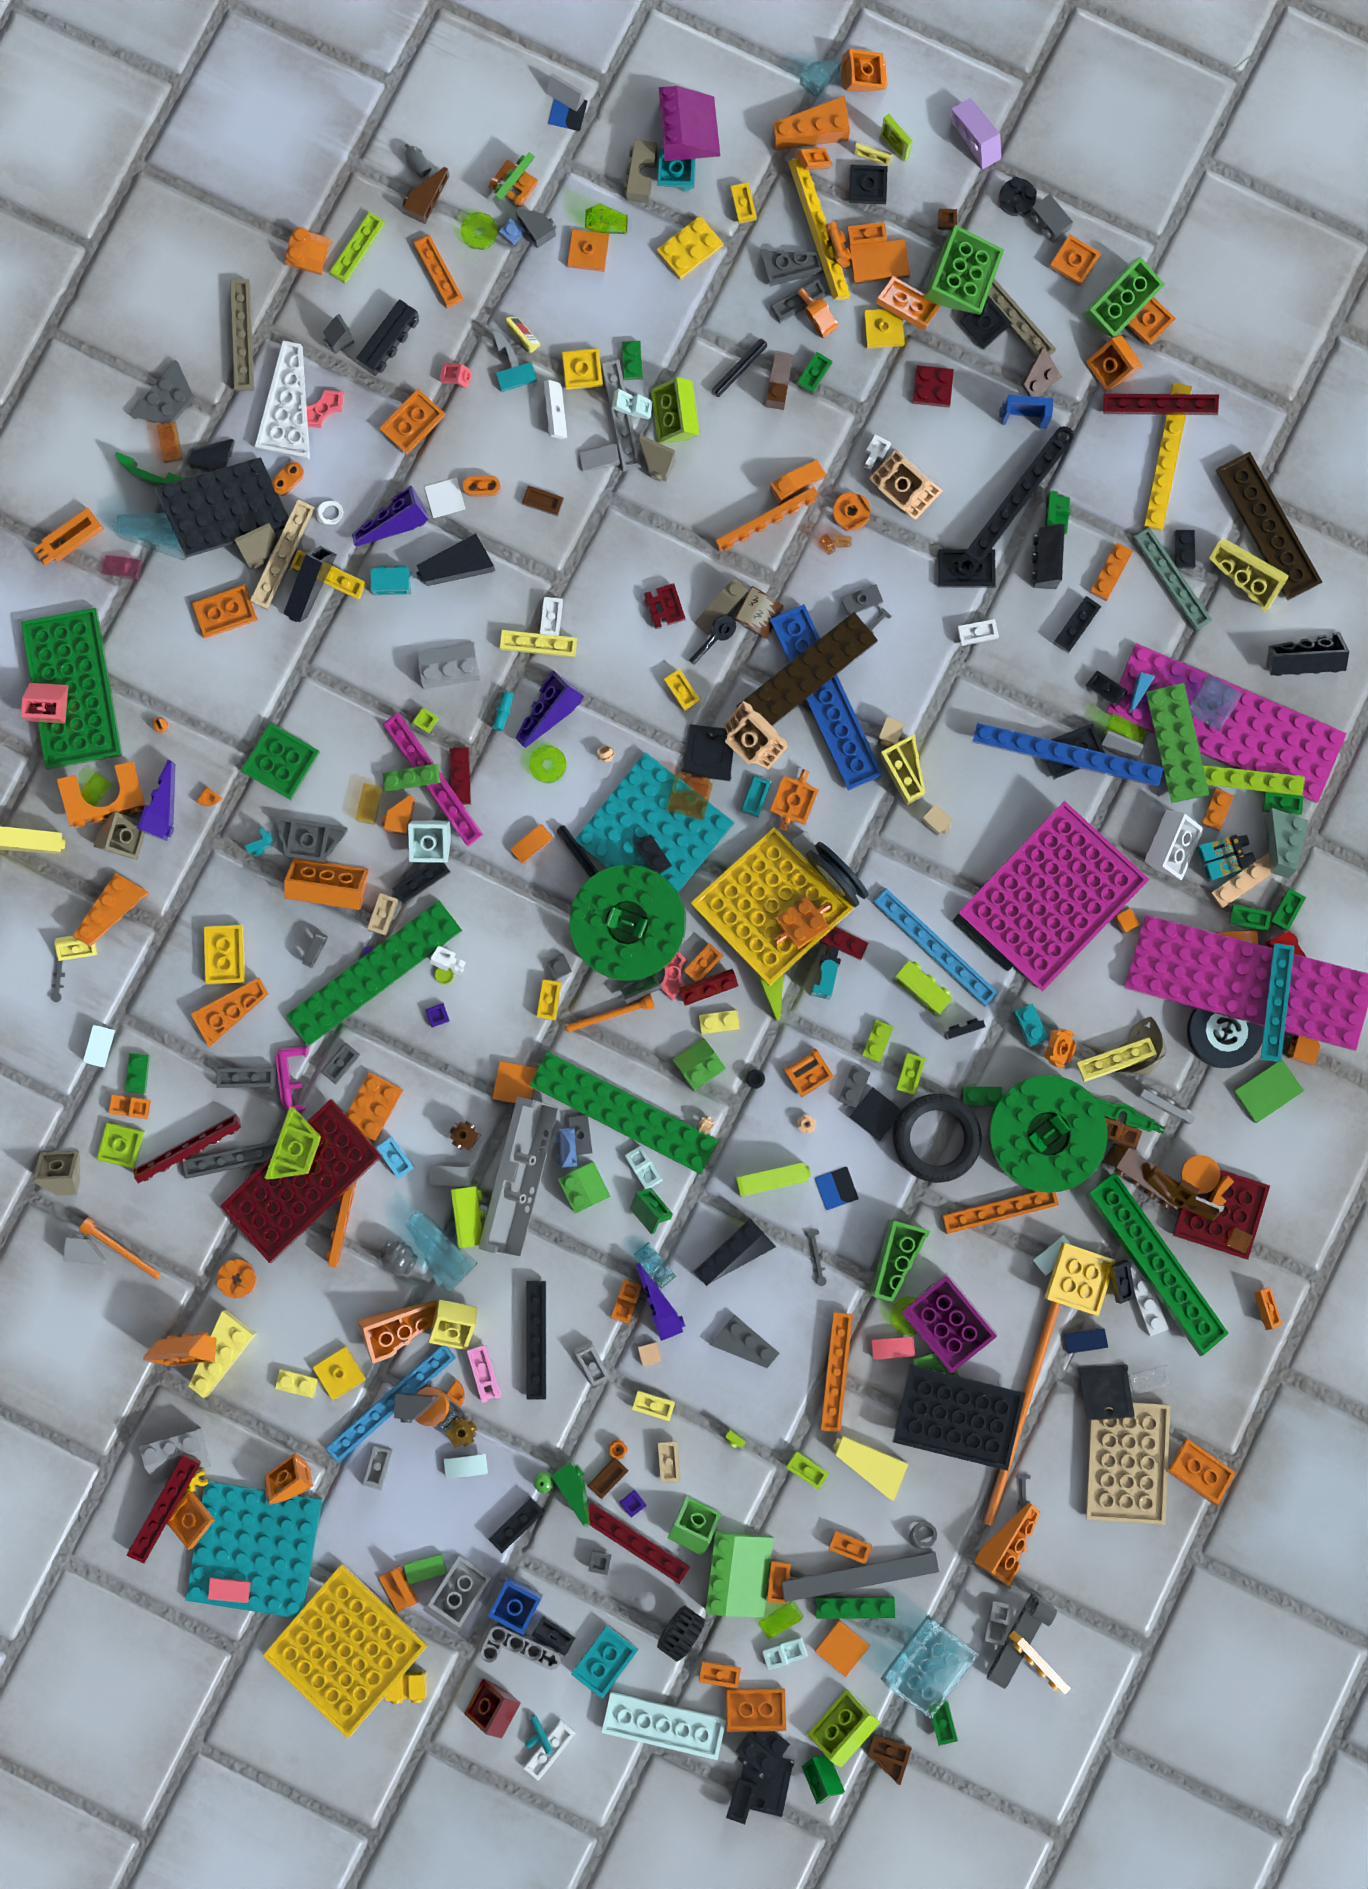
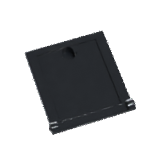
[683,724,734,781]
[1078,1364,1135,1421]
[740,1757,795,1817]

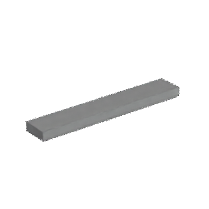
[601,359,641,472]

